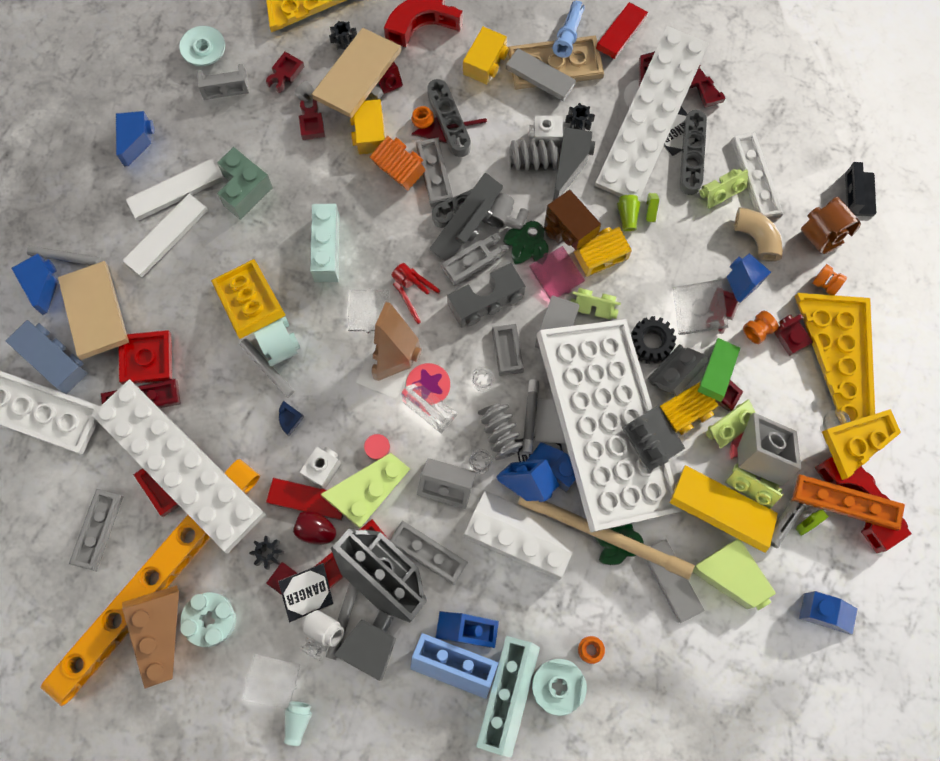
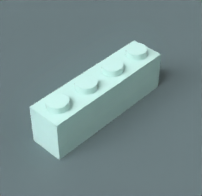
[476,636,540,757]

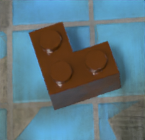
[544,189,601,251]

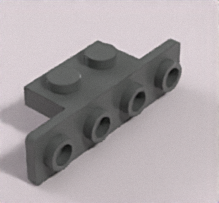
[430,173,503,261]

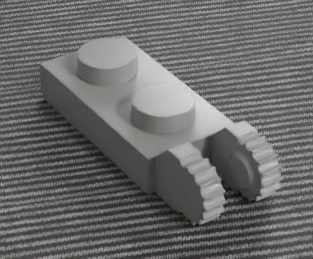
[441,234,509,286]

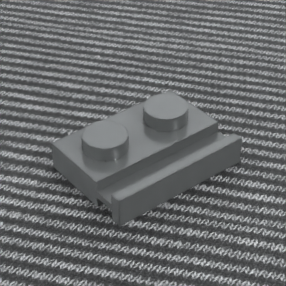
[648,344,709,396]

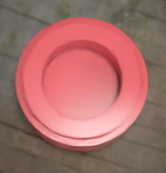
[364,434,390,461]

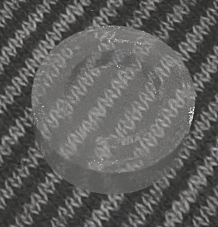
[823,410,851,430]

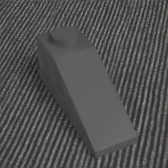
[553,127,595,201]

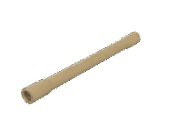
[518,497,695,580]

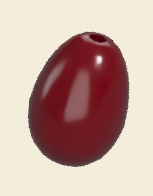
[293,511,336,545]

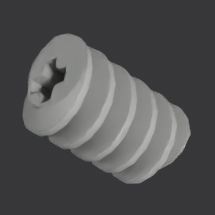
[509,140,558,170]
[478,404,524,460]

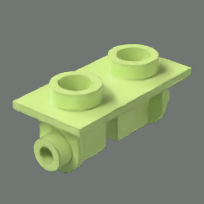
[699,169,748,209]
[571,288,621,320]
[705,399,756,449]
[725,463,783,509]

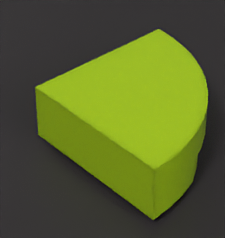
[646,193,660,222]
[795,509,829,536]

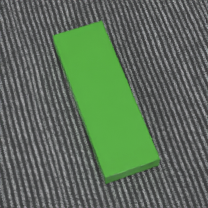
[698,338,740,402]

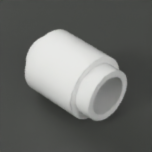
[303,610,344,647]

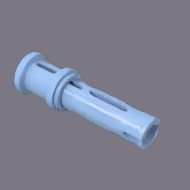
[552,1,585,58]

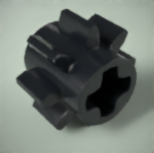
[329,21,357,50]
[565,103,595,131]
[249,536,284,570]

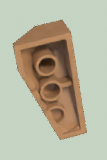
[372,302,422,381]

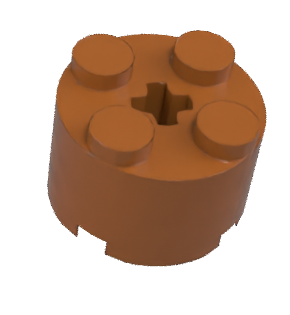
[801,197,861,254]

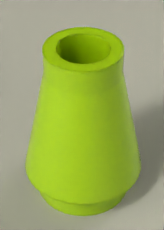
[617,195,641,231]

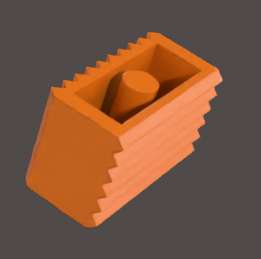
[369,136,426,191]

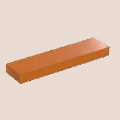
[792,474,905,531]

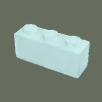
[310,204,340,282]

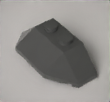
[331,528,427,623]

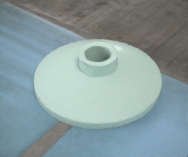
[179,26,225,66]

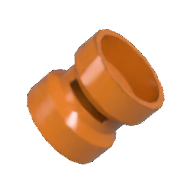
[812,264,848,295]
[743,310,779,344]

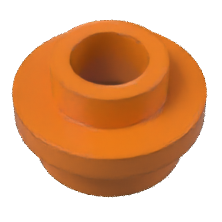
[411,106,434,128]
[578,636,605,664]

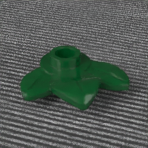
[503,221,549,265]
[594,524,644,565]

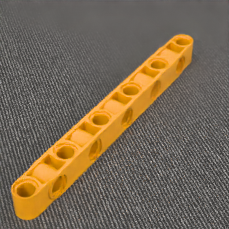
[41,459,260,706]

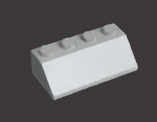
[464,491,579,580]

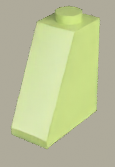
[693,539,776,610]

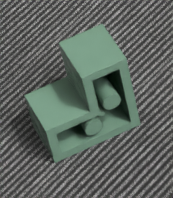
[217,147,273,220]

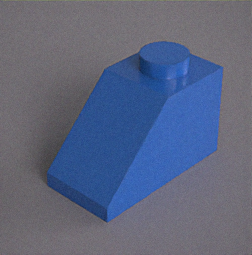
[116,111,154,167]
[727,253,771,303]
[11,254,58,315]
[527,442,576,493]
[496,459,560,502]
[799,591,858,635]
[435,611,499,648]

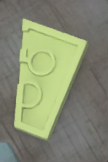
[320,453,410,529]

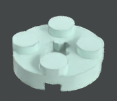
[180,592,236,647]
[532,659,587,716]

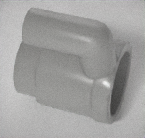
[486,193,529,229]

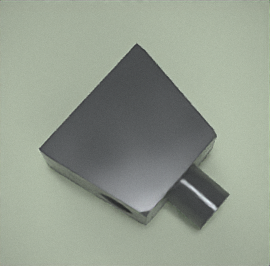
[334,611,396,681]

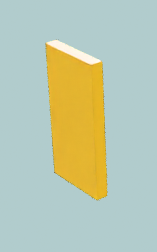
[211,259,286,339]
[669,465,778,553]

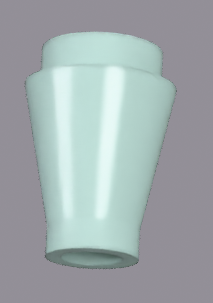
[284,701,312,746]

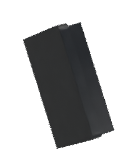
[845,162,877,217]

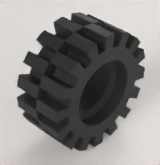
[631,316,677,364]

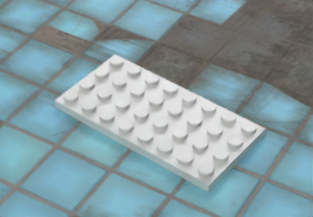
[536,319,683,533]

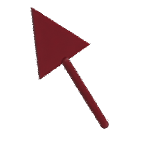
[411,117,487,143]

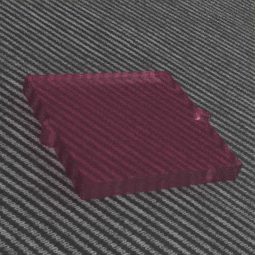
[529,246,585,300]

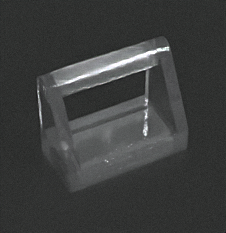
[401,382,457,434]

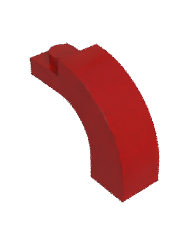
[384,0,463,48]

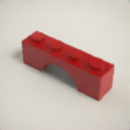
[814,456,912,553]

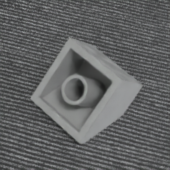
[737,413,801,486]

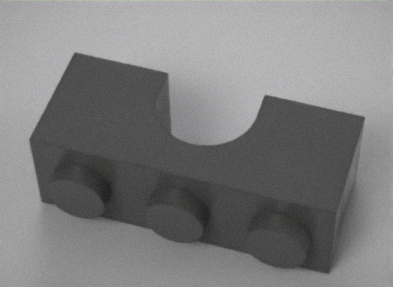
[447,263,526,327]

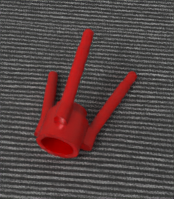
[391,263,440,324]

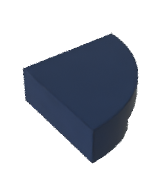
[279,401,304,436]

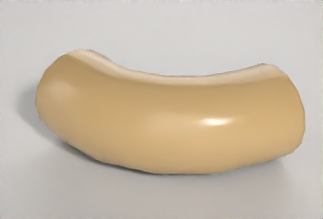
[734,207,783,261]

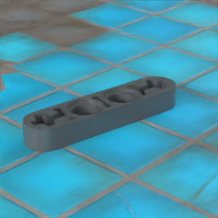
[427,79,471,157]
[680,110,707,195]

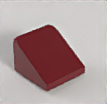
[715,380,743,412]

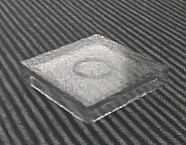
[673,279,729,335]

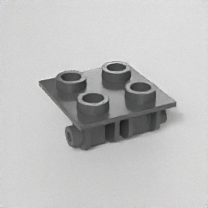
[622,405,685,472]

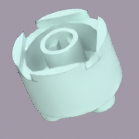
[253,316,300,367]

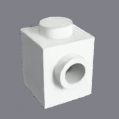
[529,116,563,149]
[300,446,341,489]

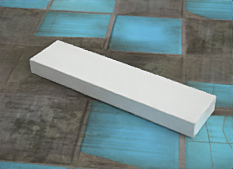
[731,132,784,219]
[126,158,223,221]
[122,194,208,278]

